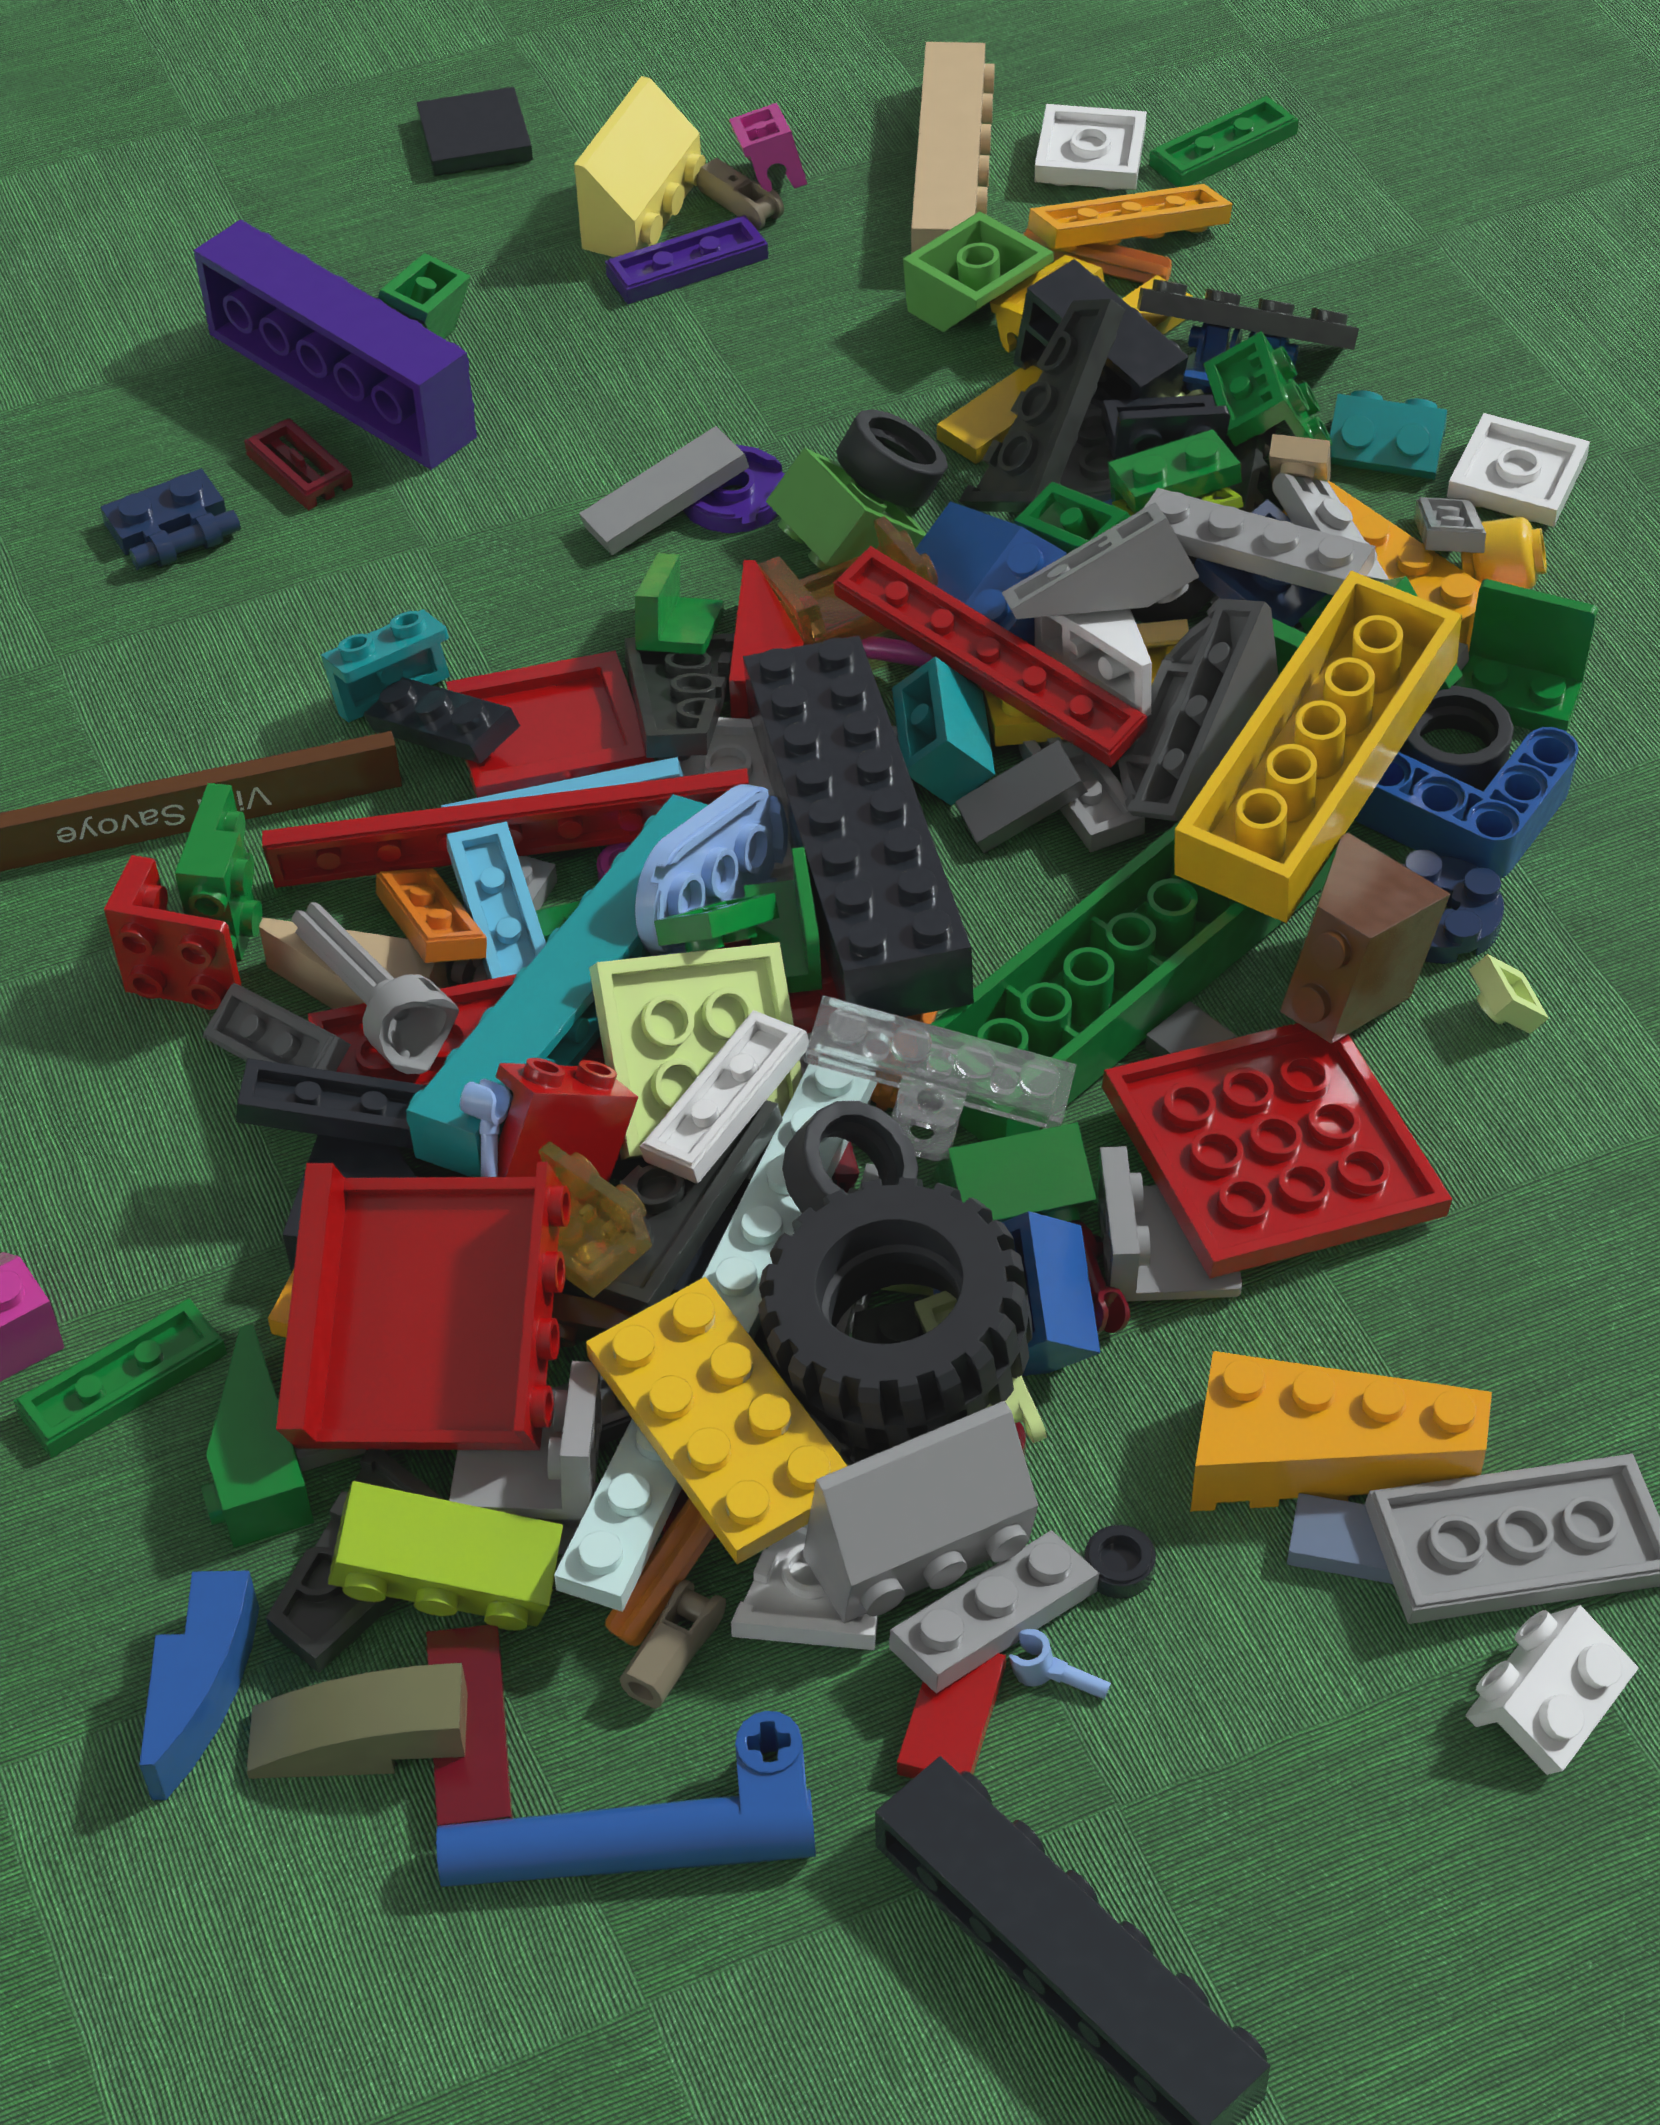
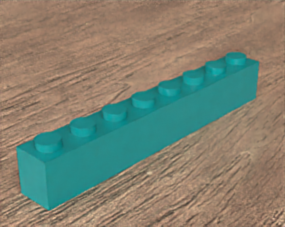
[406,794,708,1177]

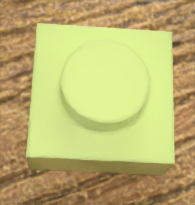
[1469,954,1549,1034]

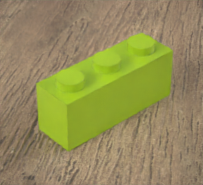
[328,1481,563,1630]

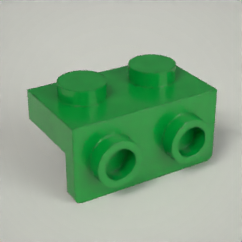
[1108,429,1242,514]

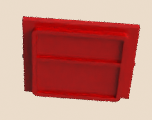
[446,650,654,798]

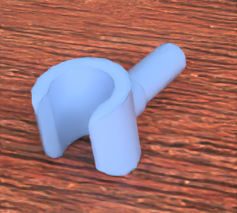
[460,1078,513,1177]
[1009,1629,1111,1699]

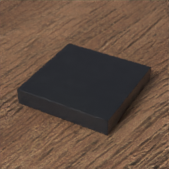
[416,87,533,176]

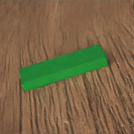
[1149,95,1299,188]
[13,1298,227,1459]

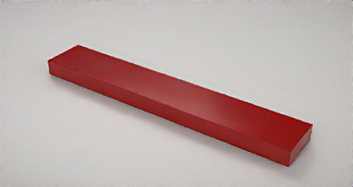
[833,546,1148,768]

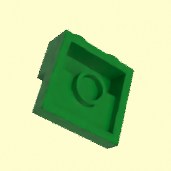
[175,783,262,961]

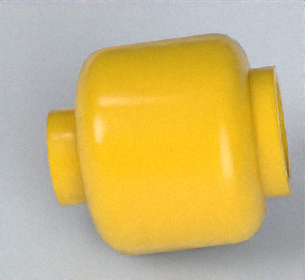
[1461,517,1547,589]

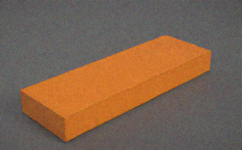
[376,868,487,963]

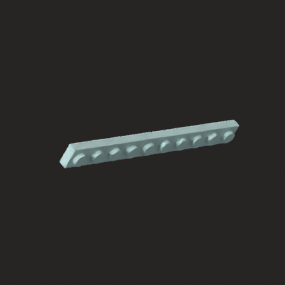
[554,1049,877,1612]

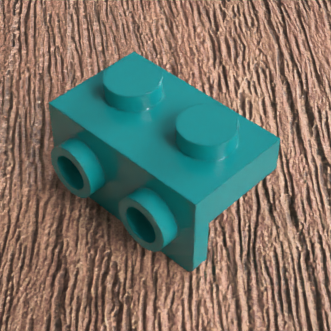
[1330,390,1447,480]
[321,609,450,723]

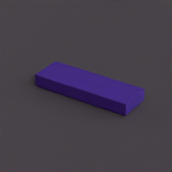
[605,215,768,305]

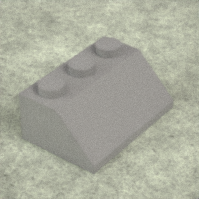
[803,1401,1038,1623]

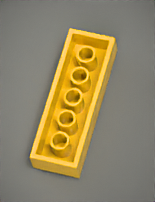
[1174,571,1462,923]

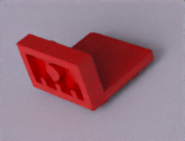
[104,855,242,1010]

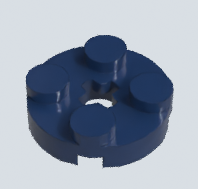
[1403,850,1504,964]

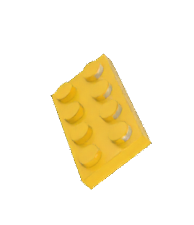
[586,1277,847,1565]

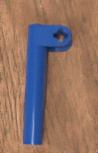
[436,1711,816,1887]

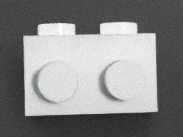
[1466,1605,1639,1775]

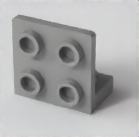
[1096,1146,1242,1301]
[449,1361,602,1520]

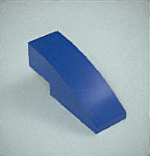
[139,1571,259,1800]

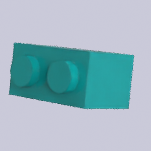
[892,656,995,806]

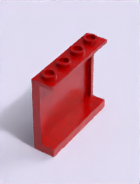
[276,1162,571,1451]

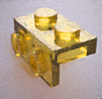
[539,1142,652,1298]

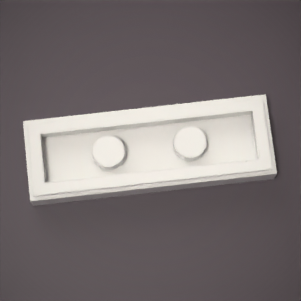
[640,1010,810,1184]

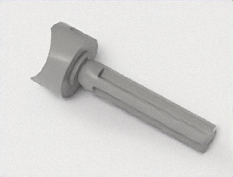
[291,902,459,1074]

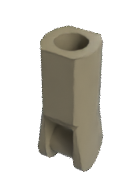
[697,157,784,231]
[620,1579,726,1709]

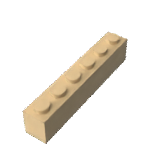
[911,42,995,253]

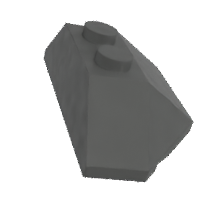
[1118,599,1279,821]

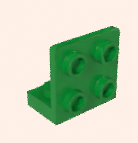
[1203,331,1333,469]
[1456,579,1598,732]

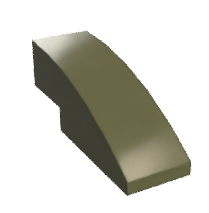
[247,1663,468,1779]

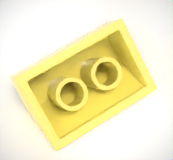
[574,76,706,257]

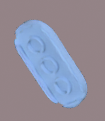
[635,784,788,956]

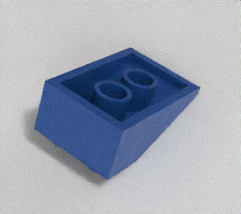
[903,501,1067,647]

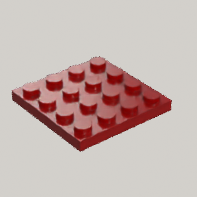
[1101,1023,1452,1279]

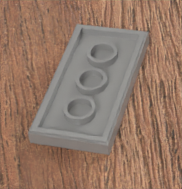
[1365,1454,1660,1624]

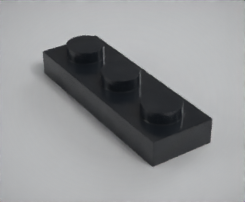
[363,677,521,764]

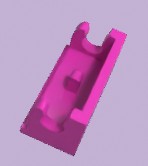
[729,103,807,192]

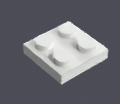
[1034,104,1147,190]
[1447,413,1590,527]

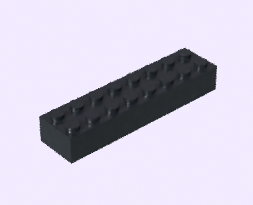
[743,636,974,1028]

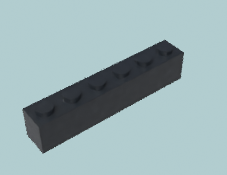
[875,1756,1271,2125]

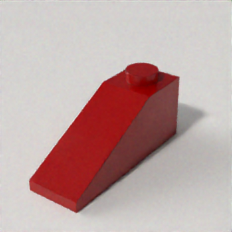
[729,560,804,719]

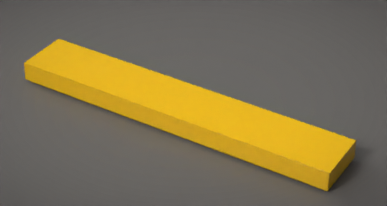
[937,275,1193,464]

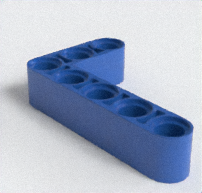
[1354,727,1579,879]

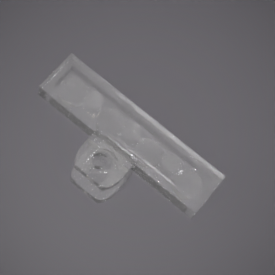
[804,995,1077,1161]

